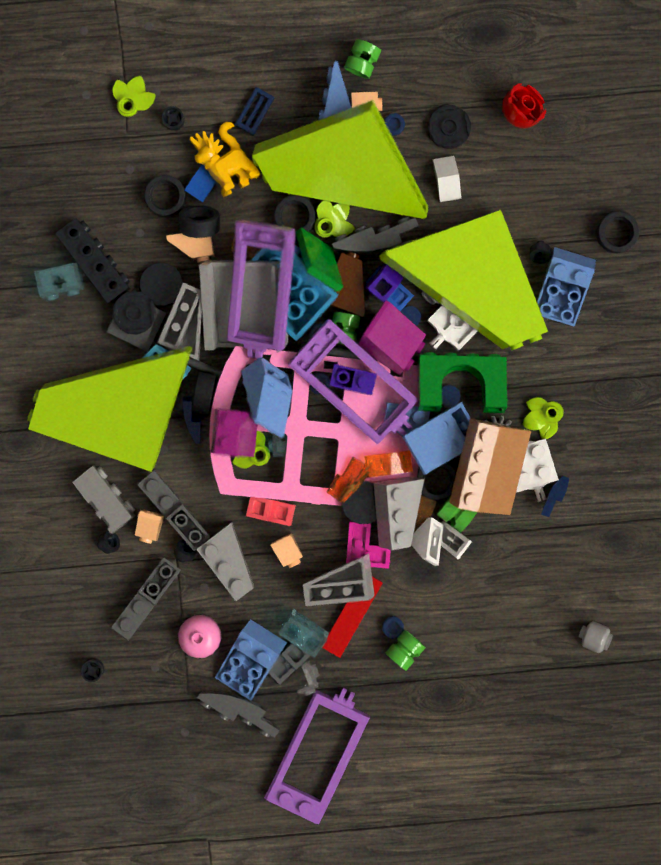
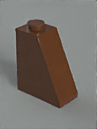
[330,251,365,318]

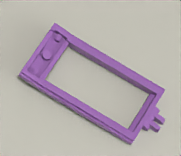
[227,220,294,359]
[288,319,418,444]
[264,688,370,824]

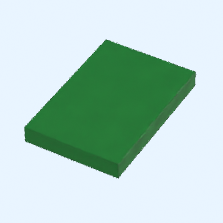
[296,227,343,292]

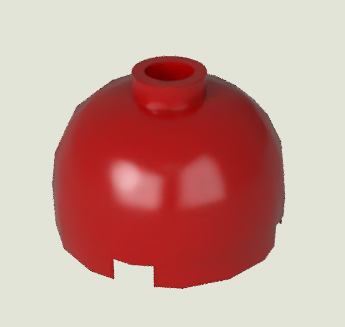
[502,84,546,128]

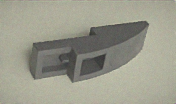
[332,216,419,253]
[137,470,210,551]
[111,558,181,641]
[197,691,280,738]

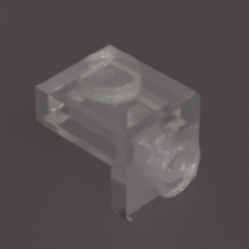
[297,660,320,696]

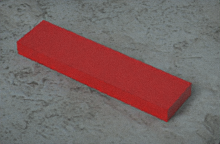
[321,576,383,658]

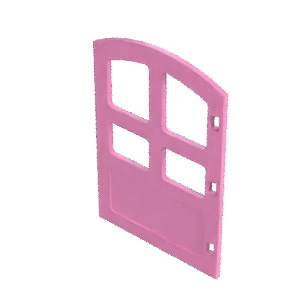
[209,346,418,506]

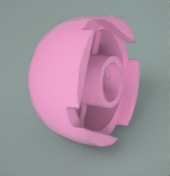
[178,615,221,658]

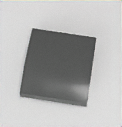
[106,293,166,352]

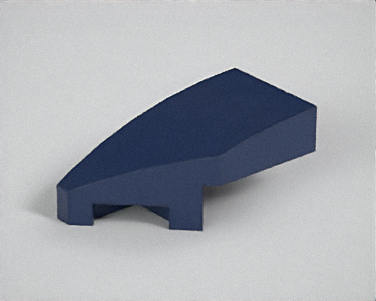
[541,476,569,517]

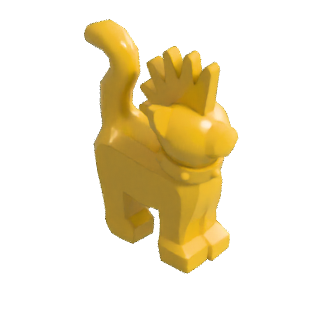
[189,122,260,198]

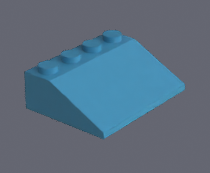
[251,248,338,341]

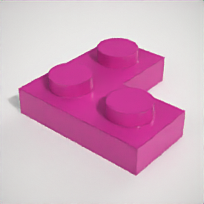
[346,521,391,568]

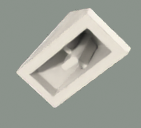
[433,156,461,202]
[411,517,444,566]
[441,520,471,559]

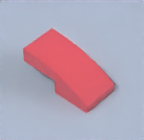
[246,497,296,526]

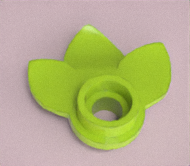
[113,76,156,117]
[314,200,355,237]
[523,397,564,439]
[233,431,270,469]

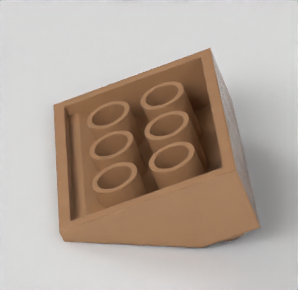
[449,418,531,515]

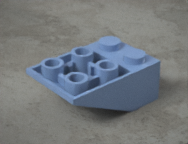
[319,61,351,120]
[537,247,596,327]
[241,357,292,438]
[403,402,471,475]
[215,619,287,701]

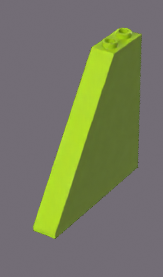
[252,100,428,219]
[379,210,548,351]
[27,346,193,472]

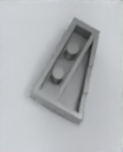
[158,283,203,361]
[72,466,136,534]
[374,476,424,550]
[196,522,254,601]
[303,553,375,606]

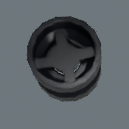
[162,106,185,131]
[81,658,105,682]

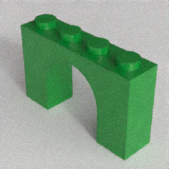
[417,352,507,413]

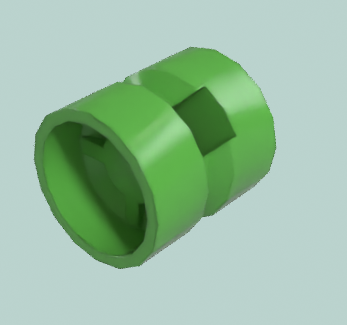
[344,39,381,79]
[332,312,361,345]
[437,496,477,533]
[385,629,426,671]

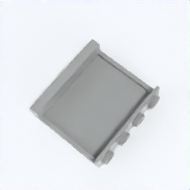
[199,260,288,352]

